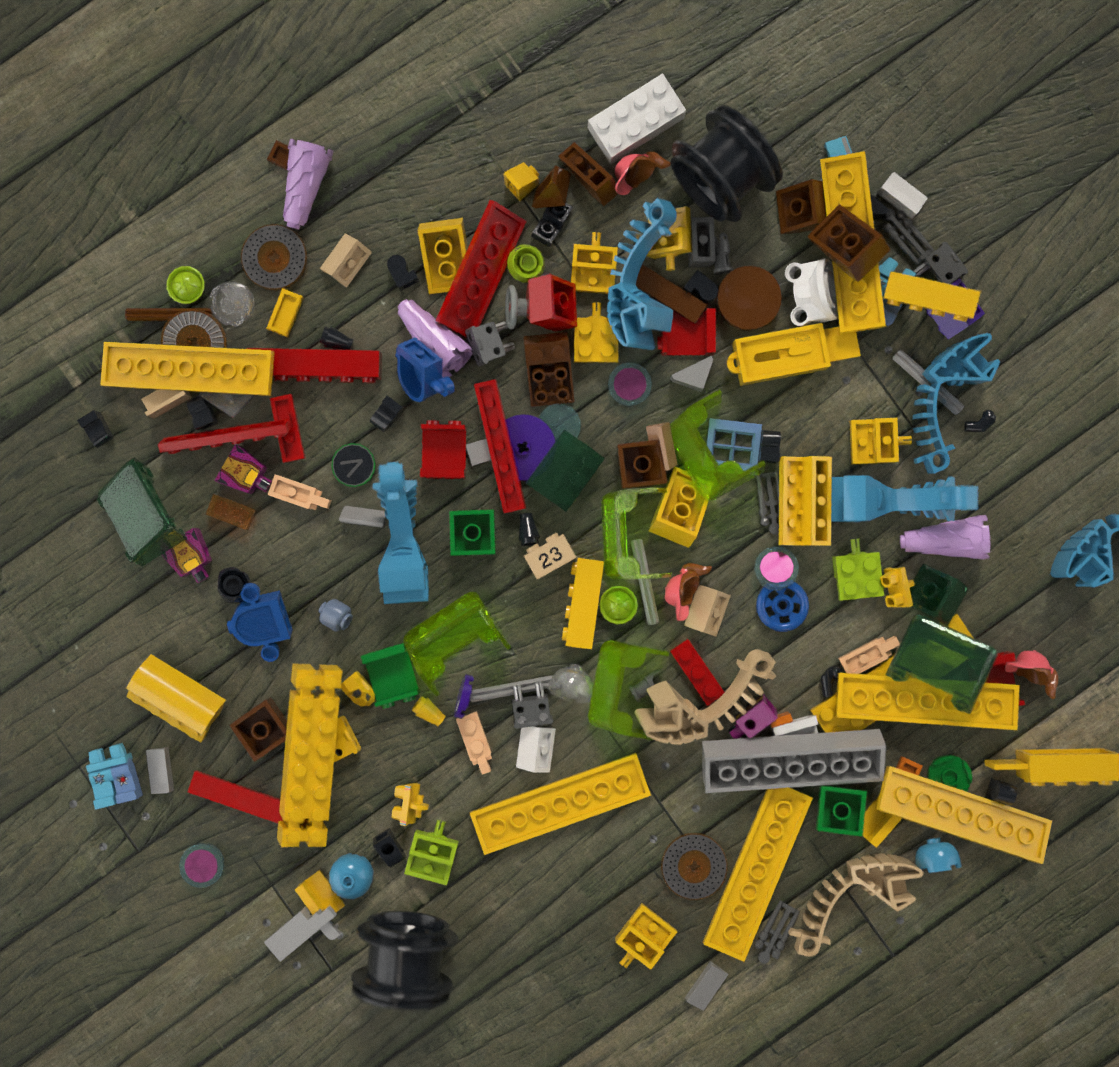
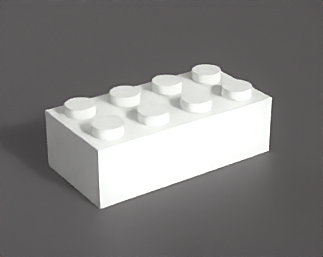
[588,73,686,164]

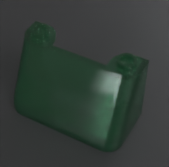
[97,457,187,566]
[886,615,998,714]

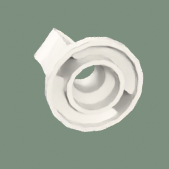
[785,258,839,327]

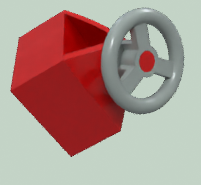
[505,274,577,332]

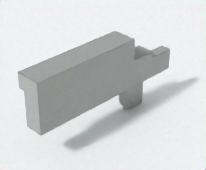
[264,906,341,962]

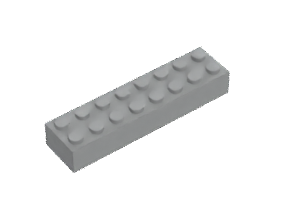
[702,729,886,793]

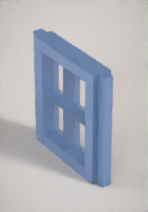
[703,418,762,477]

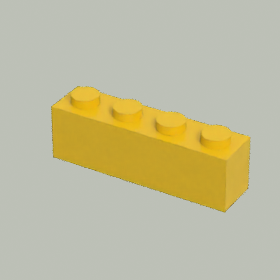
[883,271,981,322]
[562,558,604,649]

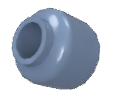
[318,599,353,632]

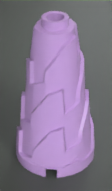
[283,139,334,229]
[398,299,473,377]
[900,515,990,560]

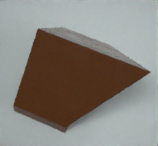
[532,165,571,208]

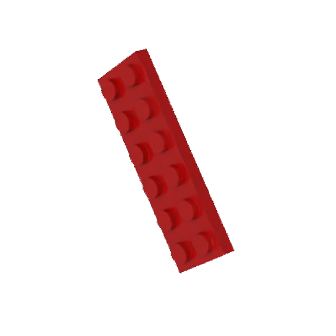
[435,200,526,338]

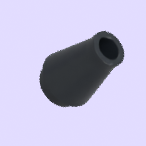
[319,326,354,350]
[519,513,540,546]

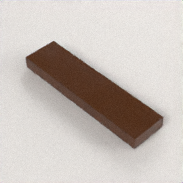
[636,264,707,324]

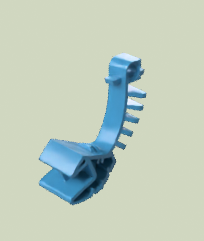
[607,198,677,350]
[912,333,1000,474]
[373,462,429,604]
[831,475,978,522]
[1050,514,1119,587]

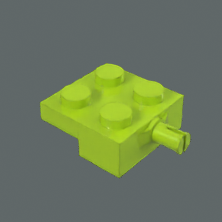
[832,538,884,601]
[404,820,459,885]

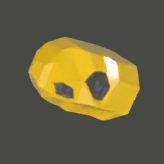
[341,671,375,706]

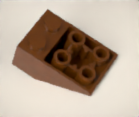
[524,332,575,407]

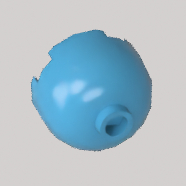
[915,838,962,873]
[329,853,374,899]

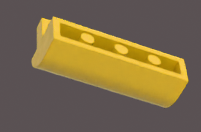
[779,456,832,546]
[126,654,226,743]

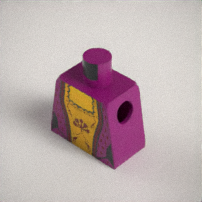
[214,444,272,494]
[158,528,212,583]
[728,693,778,739]

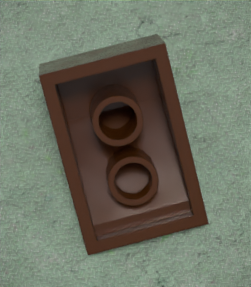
[807,204,891,282]

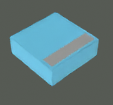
[824,136,852,158]

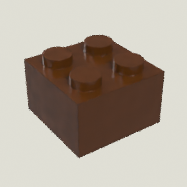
[229,697,287,762]

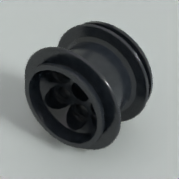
[670,105,783,222]
[351,911,458,1010]

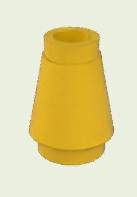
[412,696,446,726]

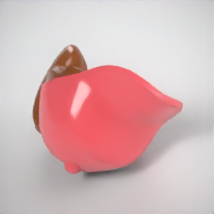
[615,151,671,195]
[665,563,712,621]
[1005,650,1059,699]

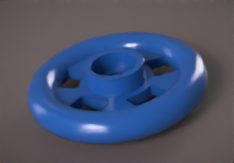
[756,580,809,632]

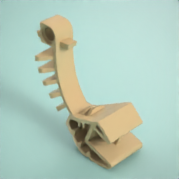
[634,649,776,745]
[788,853,923,956]

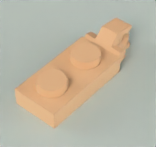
[268,474,332,510]
[838,636,900,674]
[456,711,492,775]

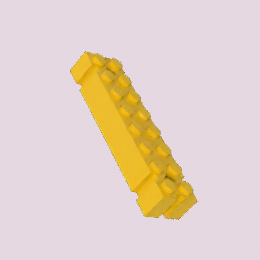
[277,664,342,847]

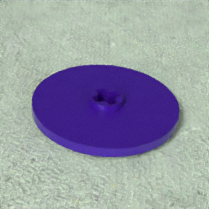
[506,414,557,480]

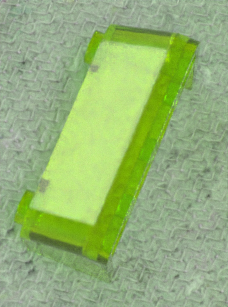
[670,389,766,501]
[602,487,671,580]
[403,592,511,696]
[588,640,669,740]

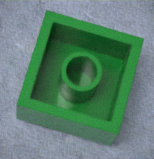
[449,510,496,556]
[815,785,867,837]

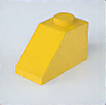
[504,162,539,201]

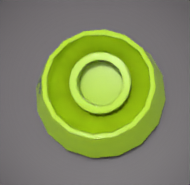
[507,245,545,283]
[167,266,204,304]
[599,586,638,624]

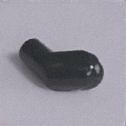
[964,410,996,432]
[820,666,843,697]

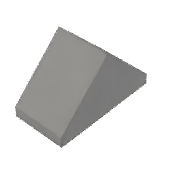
[670,356,713,392]

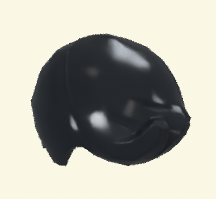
[217,567,251,604]

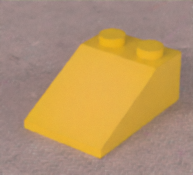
[418,218,468,294]
[649,466,715,548]

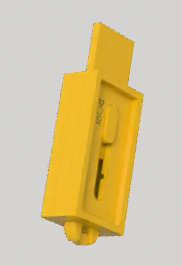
[727,323,861,386]
[985,748,1119,786]

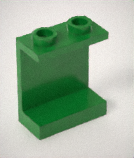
[361,642,420,709]

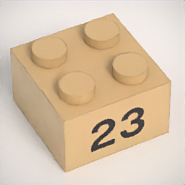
[524,533,576,579]

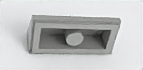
[339,506,387,528]
[146,747,174,794]
[685,961,729,1011]

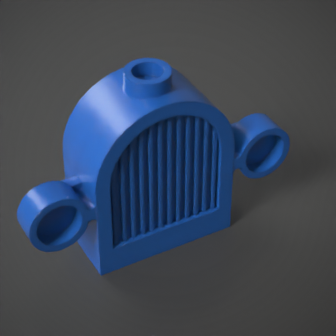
[395,337,455,402]
[227,583,293,662]

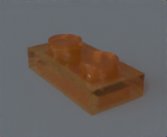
[206,494,256,530]

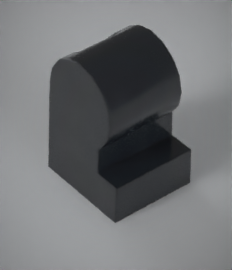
[387,255,420,292]
[683,270,718,304]
[186,394,218,431]
[370,395,405,432]
[77,410,113,448]
[758,430,781,463]
[985,778,1017,805]
[373,828,406,868]

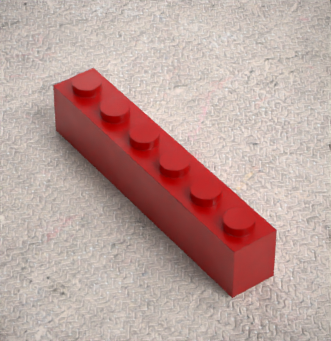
[247,348,382,384]

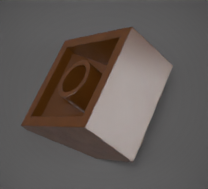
[776,179,827,234]
[617,440,667,490]

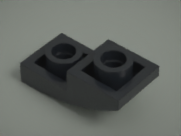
[531,203,573,248]

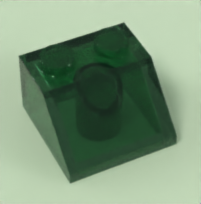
[910,564,969,626]

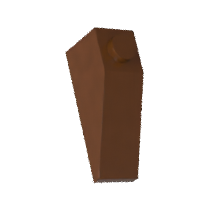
[558,142,618,207]

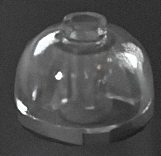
[210,281,255,327]
[548,664,593,703]

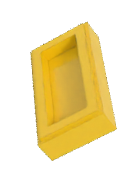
[266,288,304,338]

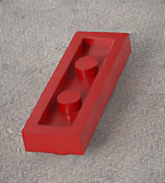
[270,394,306,463]
[670,638,725,706]

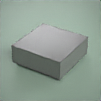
[466,439,491,466]

